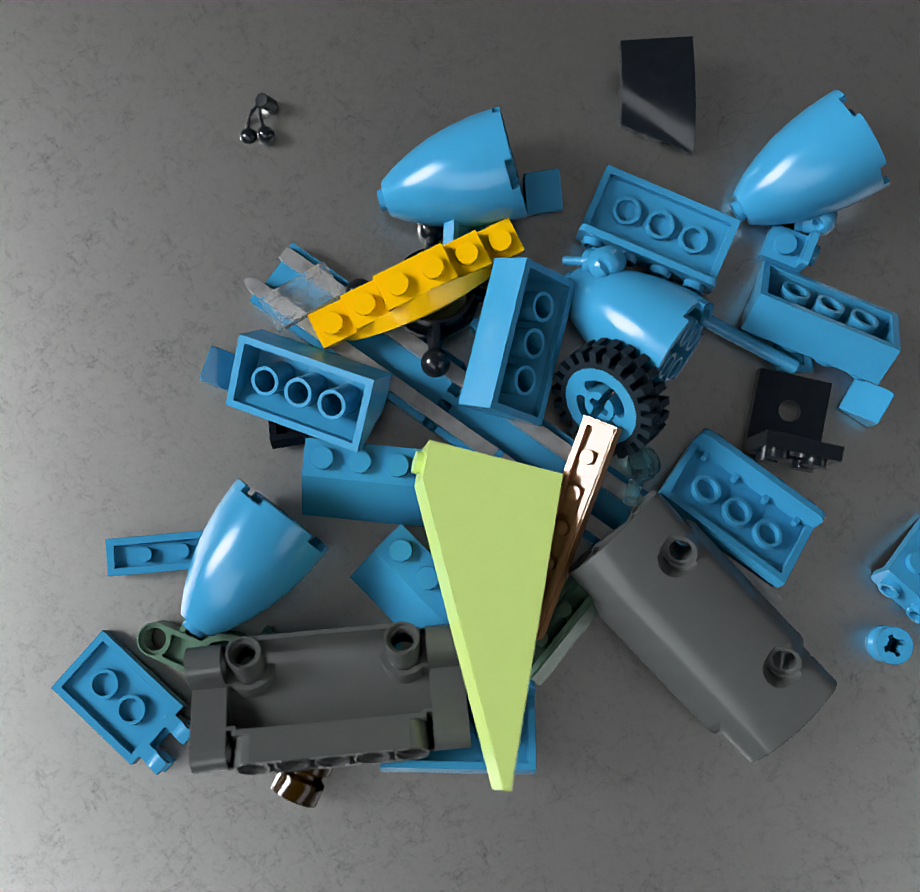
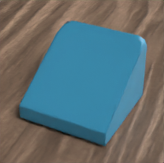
[522,168,563,216]
[199,345,235,391]
[837,379,895,427]

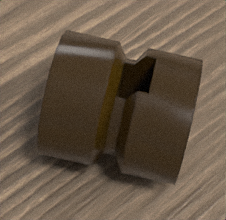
[271,768,333,808]

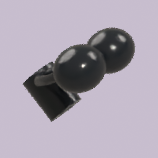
[240,93,278,144]

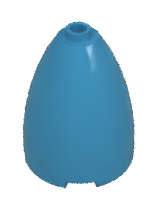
[730,89,891,225]
[377,106,528,227]
[565,268,714,395]
[181,478,330,638]

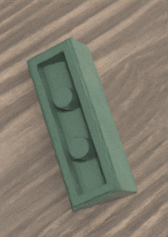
[530,576,598,686]

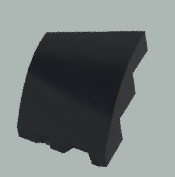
[617,36,696,155]

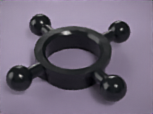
[345,224,487,378]

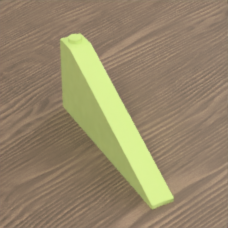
[411,440,563,792]

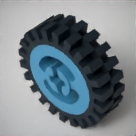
[552,338,670,459]

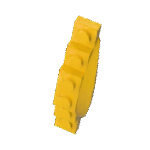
[307,218,525,351]

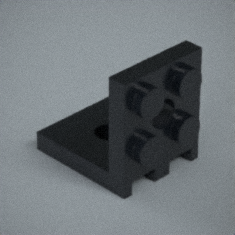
[741,368,845,473]

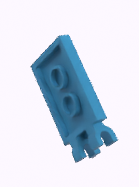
[51,630,190,775]

